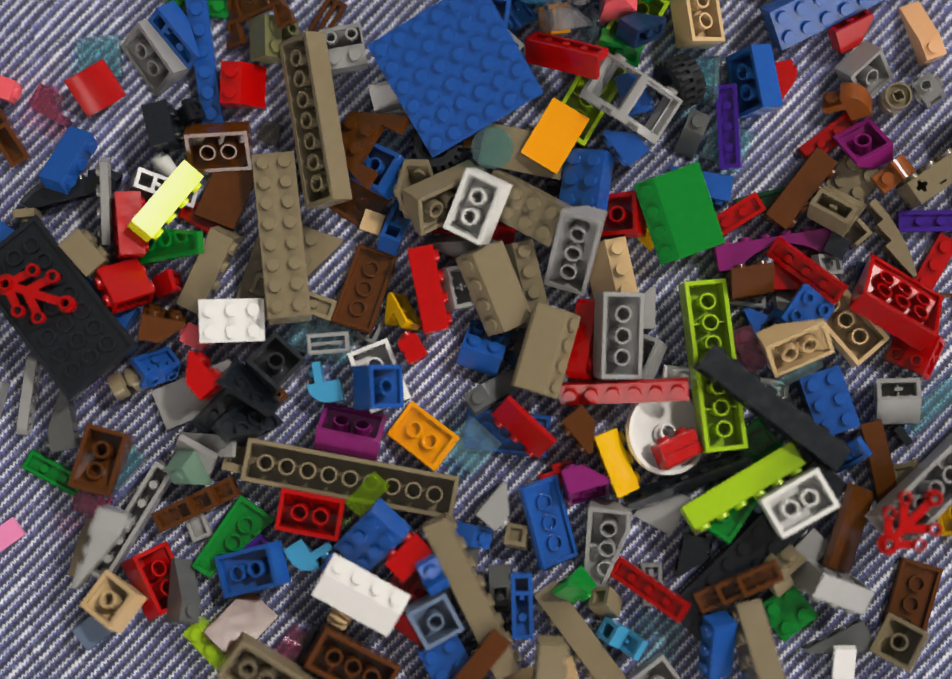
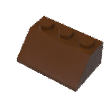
[183,121,253,173]

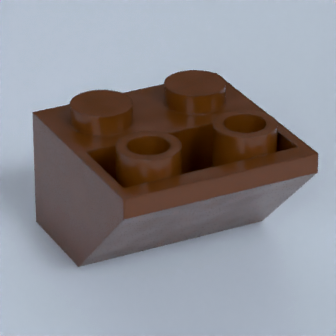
[724,260,774,302]
[137,303,186,343]
[559,405,596,455]

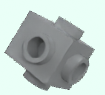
[911,72,946,109]

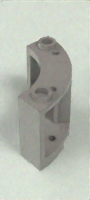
[579,53,683,145]

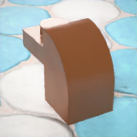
[822,82,873,121]
[870,153,916,195]

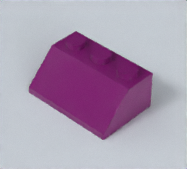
[314,403,387,461]

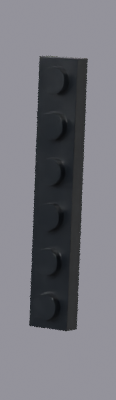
[622,449,750,511]

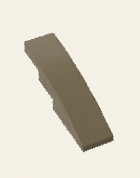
[865,198,917,278]

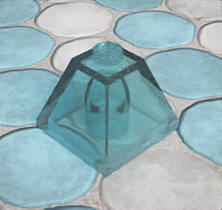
[695,56,720,107]

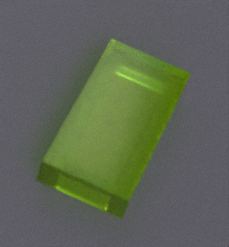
[345,471,390,518]

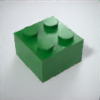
[761,585,818,642]

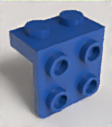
[614,69,655,117]
[770,284,835,324]

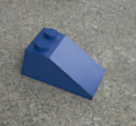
[348,143,405,201]
[214,540,291,599]

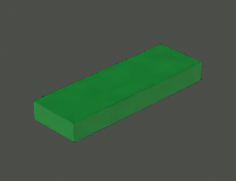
[21,449,83,498]

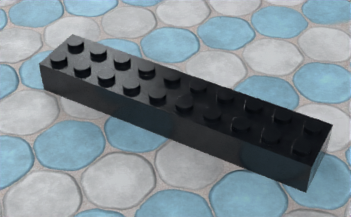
[678,457,847,640]

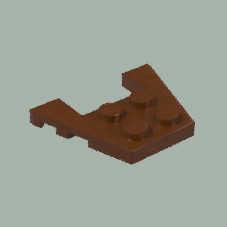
[226,0,298,50]
[341,112,410,190]

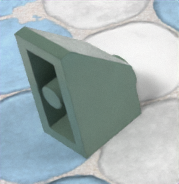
[165,450,212,485]

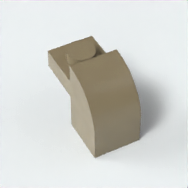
[763,544,806,598]

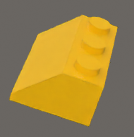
[594,428,641,498]

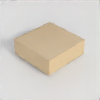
[359,209,386,236]

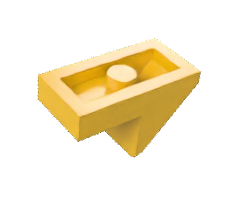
[384,292,422,331]

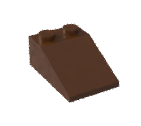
[68,423,134,497]

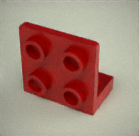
[884,335,946,381]

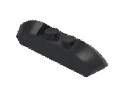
[19,169,123,211]

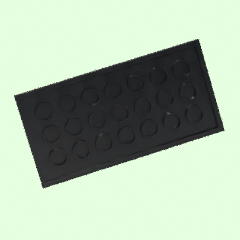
[0,215,139,401]

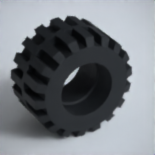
[652,53,706,112]
[409,129,463,175]

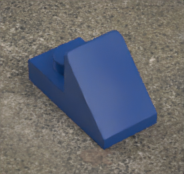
[740,308,774,349]
[836,436,873,473]

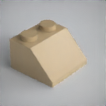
[80,569,147,634]

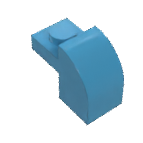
[306,361,345,403]
[283,537,334,571]
[595,616,648,661]

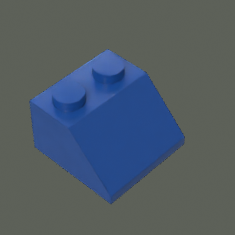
[353,365,404,410]

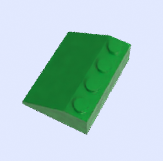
[633,161,725,265]

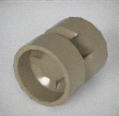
[877,82,913,115]
[107,365,146,401]

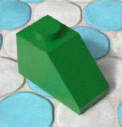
[551,565,596,603]

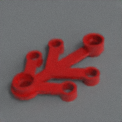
[0,263,77,325]
[877,489,943,555]

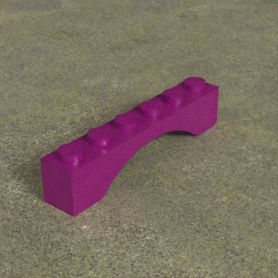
[712,225,833,273]

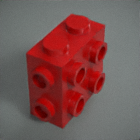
[93,257,156,314]

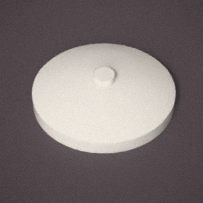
[626,398,702,476]

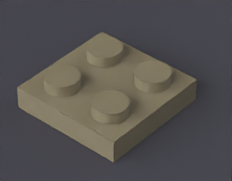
[825,153,880,203]

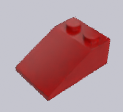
[601,191,646,239]

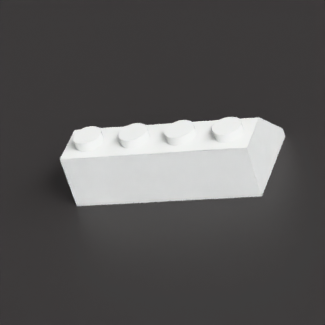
[311,553,411,637]

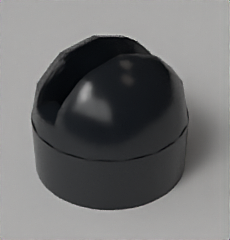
[544,179,561,196]

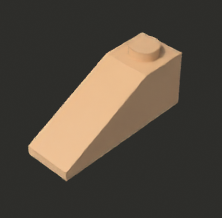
[898,1,947,66]

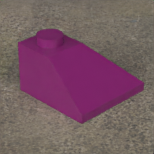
[833,117,893,169]
[561,464,610,506]

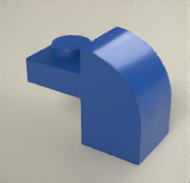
[415,553,450,597]

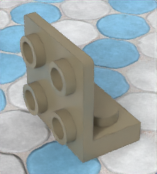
[394,159,434,219]

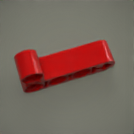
[566,299,598,382]

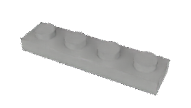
[96,157,113,245]

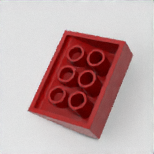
[849,254,943,352]

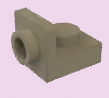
[13,208,42,226]
[893,458,920,485]

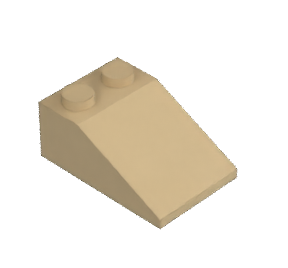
[756,319,835,378]

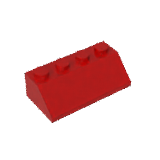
[407,244,453,336]

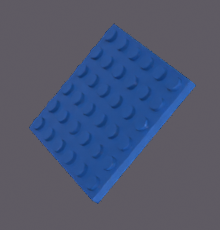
[367,0,544,158]

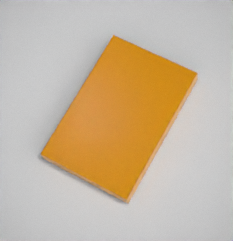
[520,97,590,175]
[386,400,461,472]

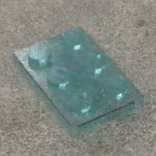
[287,316,357,365]

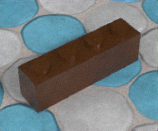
[762,147,838,232]

